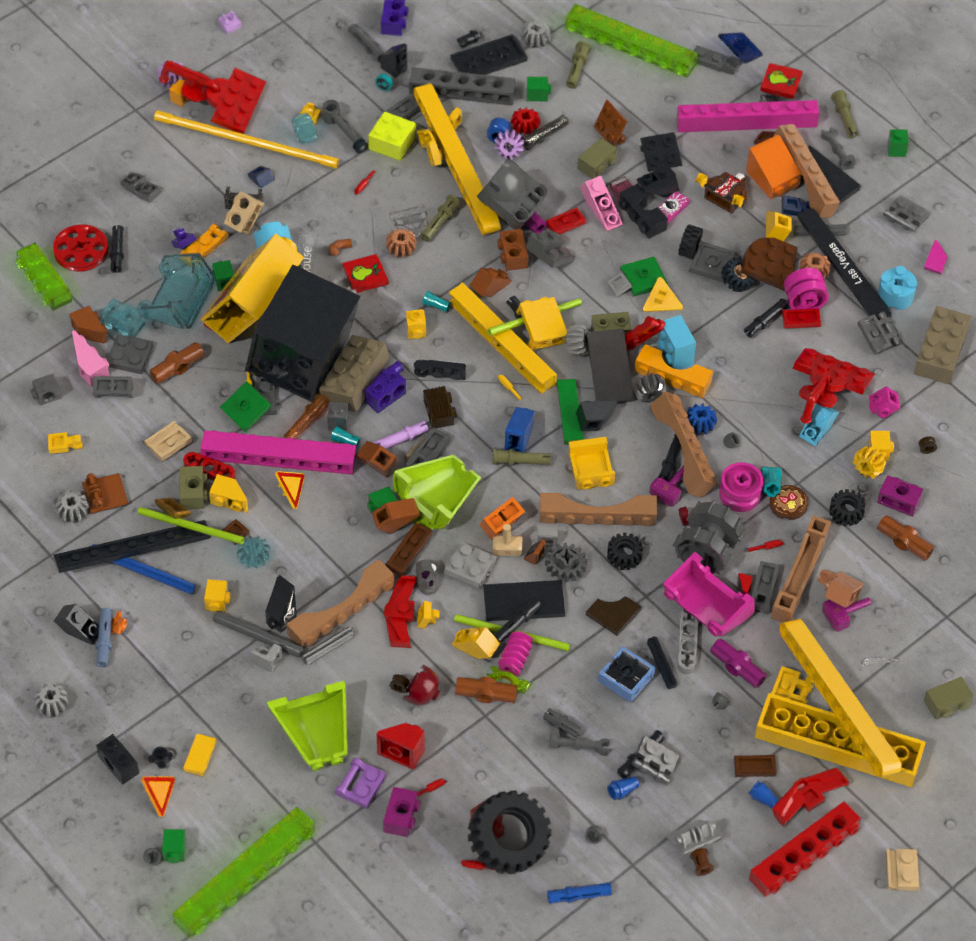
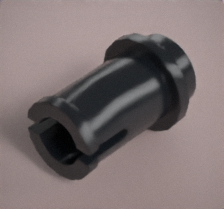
[457,30,480,48]

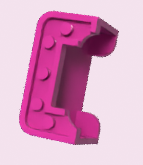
[663,552,755,637]

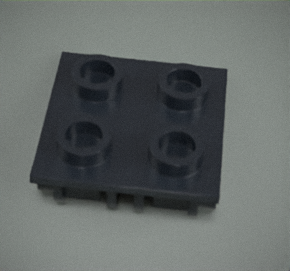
[640,132,682,172]

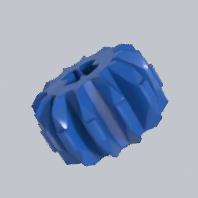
[687,403,717,435]

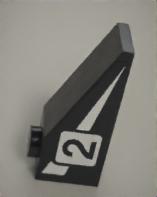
[265,575,297,633]

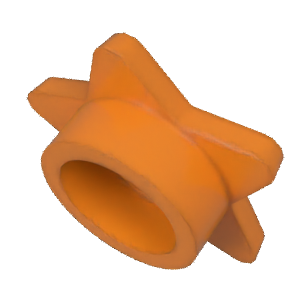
[111,611,127,635]

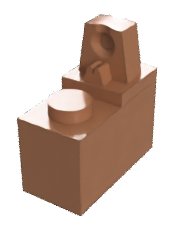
[817,569,864,608]

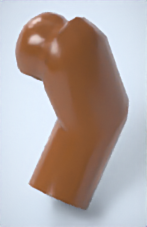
[328,239,352,256]

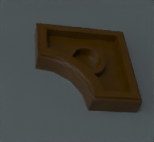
[586,596,641,636]

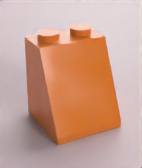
[746,134,801,199]

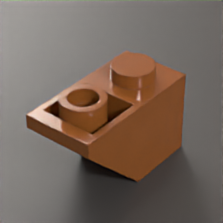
[469,267,512,297]
[69,305,108,344]
[355,441,398,478]
[372,498,420,534]

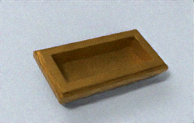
[155,497,191,519]

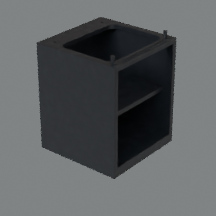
[245,264,361,402]

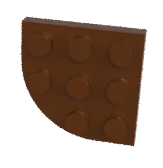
[741,237,797,291]

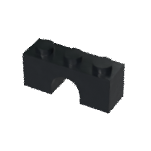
[618,184,668,239]

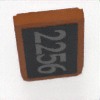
[524,539,546,565]

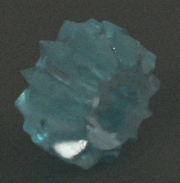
[292,113,317,144]
[237,535,270,569]

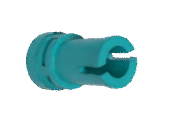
[422,291,451,313]
[331,426,361,448]

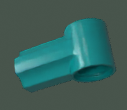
[761,466,782,497]

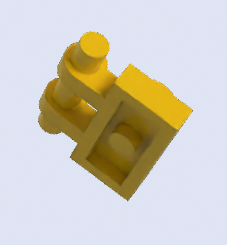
[771,666,813,704]

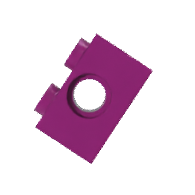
[877,475,923,517]
[383,787,420,837]

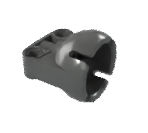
[477,159,547,229]

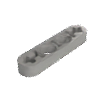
[678,607,698,674]

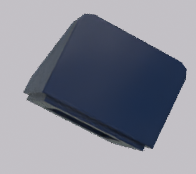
[247,166,274,188]

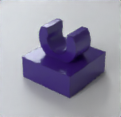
[171,227,196,249]

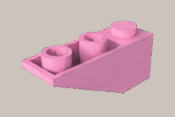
[580,176,623,231]
[72,330,109,387]

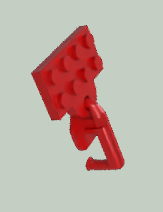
[159,61,266,134]
[793,348,875,424]

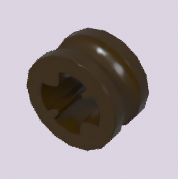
[918,436,937,454]
[389,674,410,693]

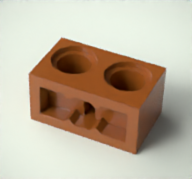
[497,229,528,271]

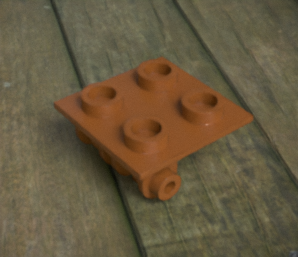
[593,99,627,146]
[82,473,129,514]

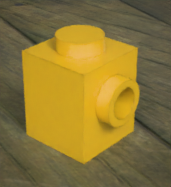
[868,431,894,460]
[204,579,231,612]

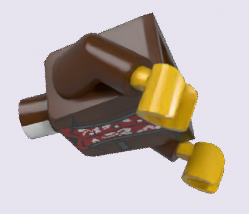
[695,172,747,214]

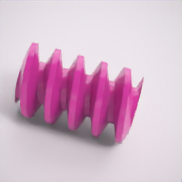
[498,631,533,677]

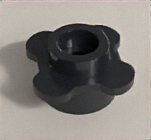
[148,746,173,769]

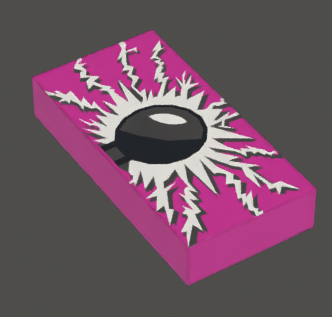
[658,192,690,223]

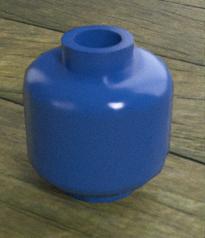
[487,118,511,144]

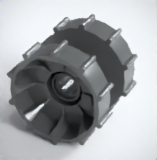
[673,501,746,575]

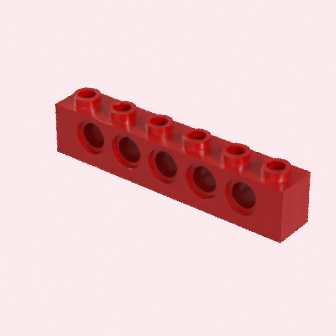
[749,801,861,897]

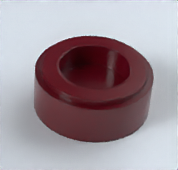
[678,506,689,527]

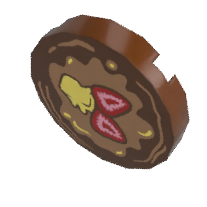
[770,485,808,520]

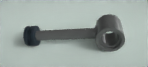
[322,99,368,154]

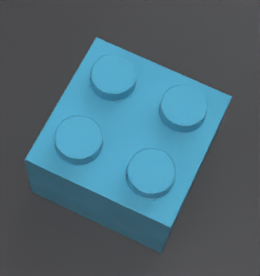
[657,315,696,370]

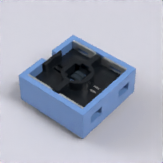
[598,647,655,703]

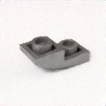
[120,171,161,202]

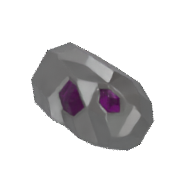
[416,559,438,595]

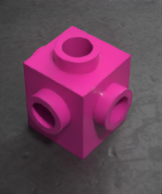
[869,386,900,419]

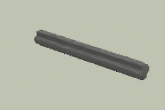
[213,611,303,657]

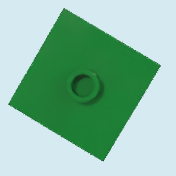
[620,256,668,296]
[220,381,272,433]

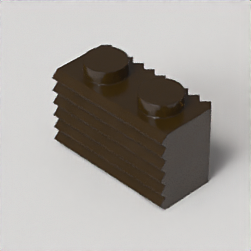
[423,386,457,429]

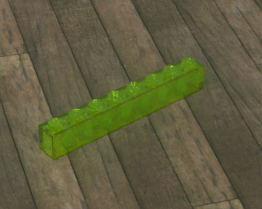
[565,4,698,78]
[172,807,315,939]

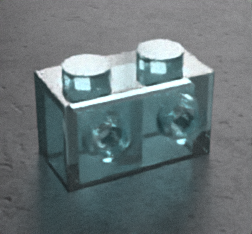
[101,299,145,337]

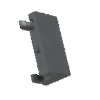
[93,376,134,398]

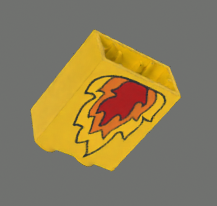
[200,234,304,343]

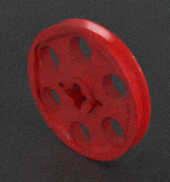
[53,224,108,272]

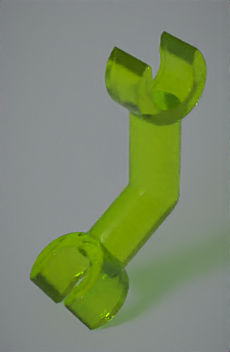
[486,666,531,694]

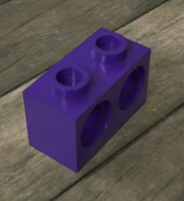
[381,0,408,36]
[365,369,406,413]

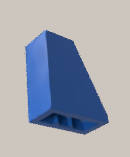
[505,407,535,452]

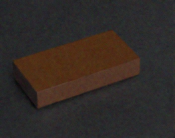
[734,755,776,777]

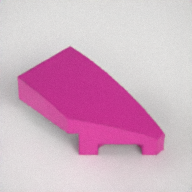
[924,240,947,274]

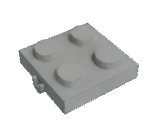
[444,542,497,588]

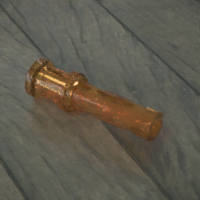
[284,393,329,439]

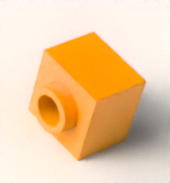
[169,79,189,107]

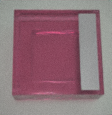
[610,177,632,199]

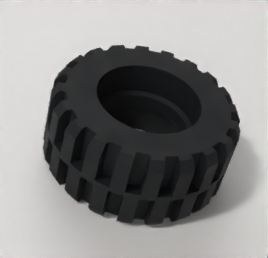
[468,790,552,874]

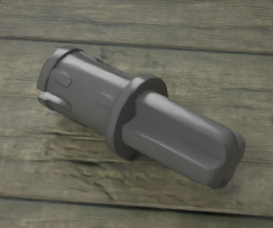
[543,708,582,737]

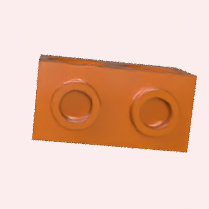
[480,497,525,540]

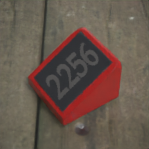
[737,573,753,596]

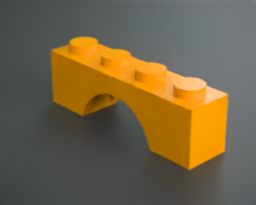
[635,344,713,398]

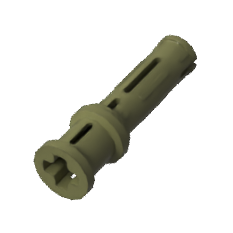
[566,41,591,89]
[831,90,859,139]
[420,195,461,242]
[492,447,551,466]

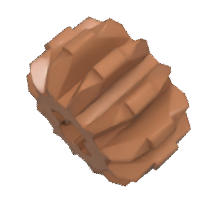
[386,227,416,258]
[799,251,831,278]

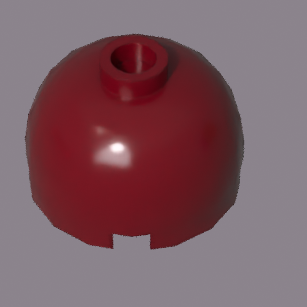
[403,664,440,706]

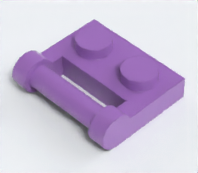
[334,758,386,809]

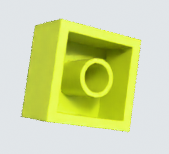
[368,111,416,161]

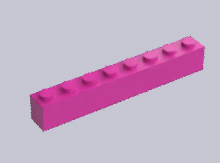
[676,100,819,132]
[201,430,356,475]

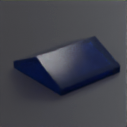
[718,32,763,64]

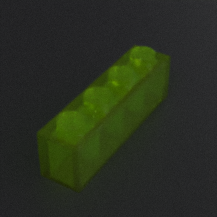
[15,242,72,311]

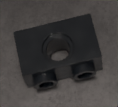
[96,734,139,785]

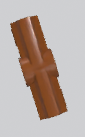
[149,342,205,384]
[877,515,935,561]
[455,677,518,703]

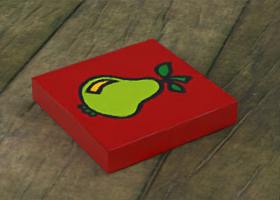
[760,63,803,99]
[342,254,389,293]

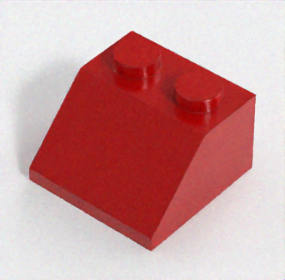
[376,723,425,770]

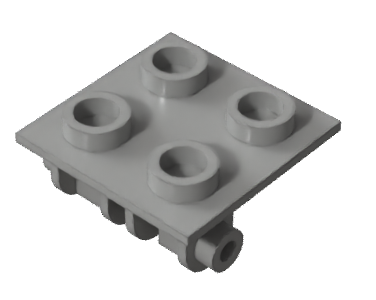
[665,820,721,854]

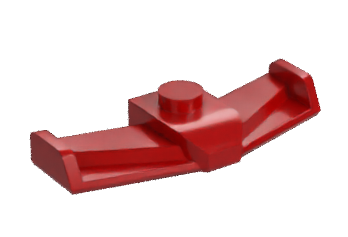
[384,575,417,648]
[772,767,849,827]

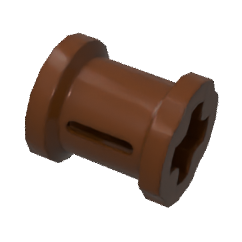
[690,848,714,876]

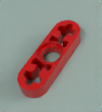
[183,452,235,480]

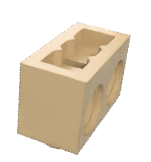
[224,191,265,235]

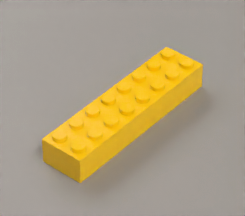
[755,693,926,788]

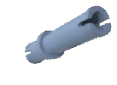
[95,608,112,667]

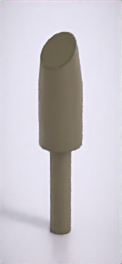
[405,436,426,463]

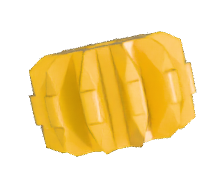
[852,446,886,479]

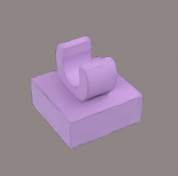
[218,10,241,34]

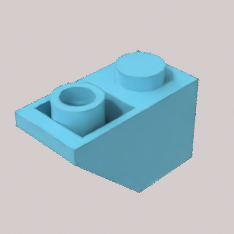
[799,404,839,446]

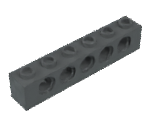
[409,67,516,106]

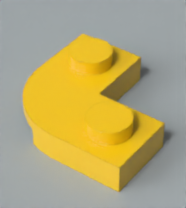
[417,129,443,166]

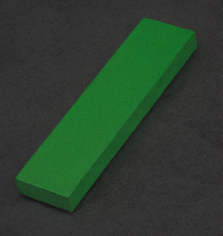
[557,379,583,445]

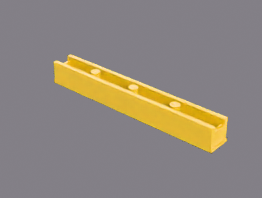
[449,282,557,394]

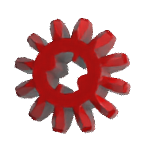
[511,107,541,136]

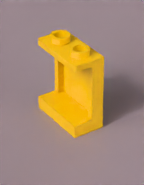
[516,297,567,350]
[568,437,615,490]

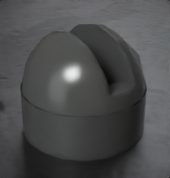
[723,432,740,448]
[712,692,730,709]
[585,825,603,844]
[143,848,161,866]

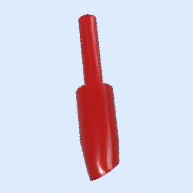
[354,170,375,195]
[748,539,784,552]
[417,778,447,797]
[461,860,496,870]

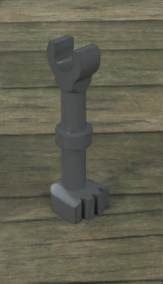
[821,127,856,170]
[549,728,610,756]

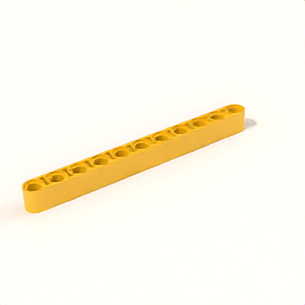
[413,83,501,236]
[779,619,901,777]

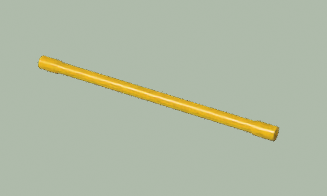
[154,110,339,169]

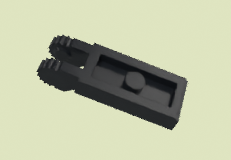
[414,360,467,380]

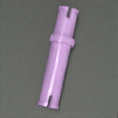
[372,420,429,449]

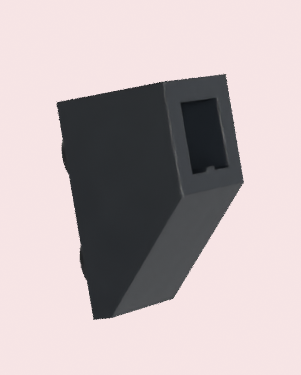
[380,43,408,78]
[636,165,679,197]
[576,400,617,431]
[53,603,99,645]

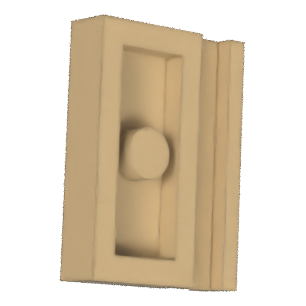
[144,421,192,462]
[885,849,919,891]

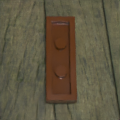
[386,522,433,576]

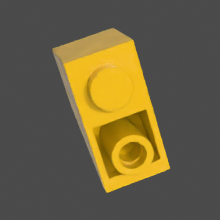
[766,211,792,241]
[209,474,248,513]
[452,627,500,659]

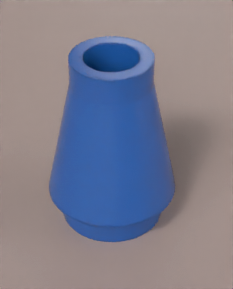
[607,776,639,800]
[748,781,780,809]

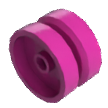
[784,268,829,309]
[719,462,763,512]

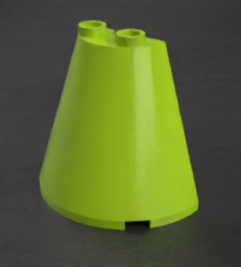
[393,454,481,530]
[267,681,348,771]

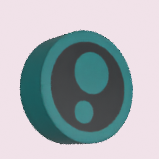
[375,73,393,91]

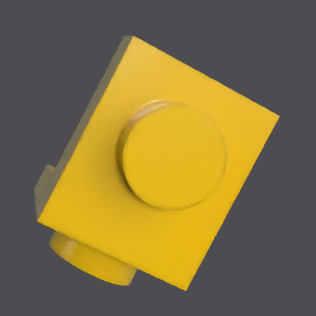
[406,309,426,339]

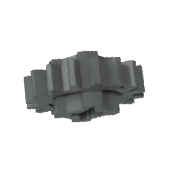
[545,543,588,582]

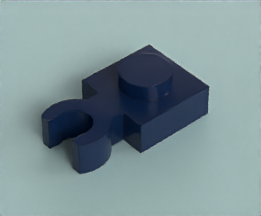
[781,195,811,216]

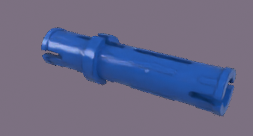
[547,882,612,904]

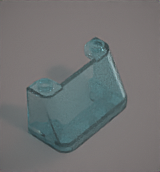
[136,253,215,329]

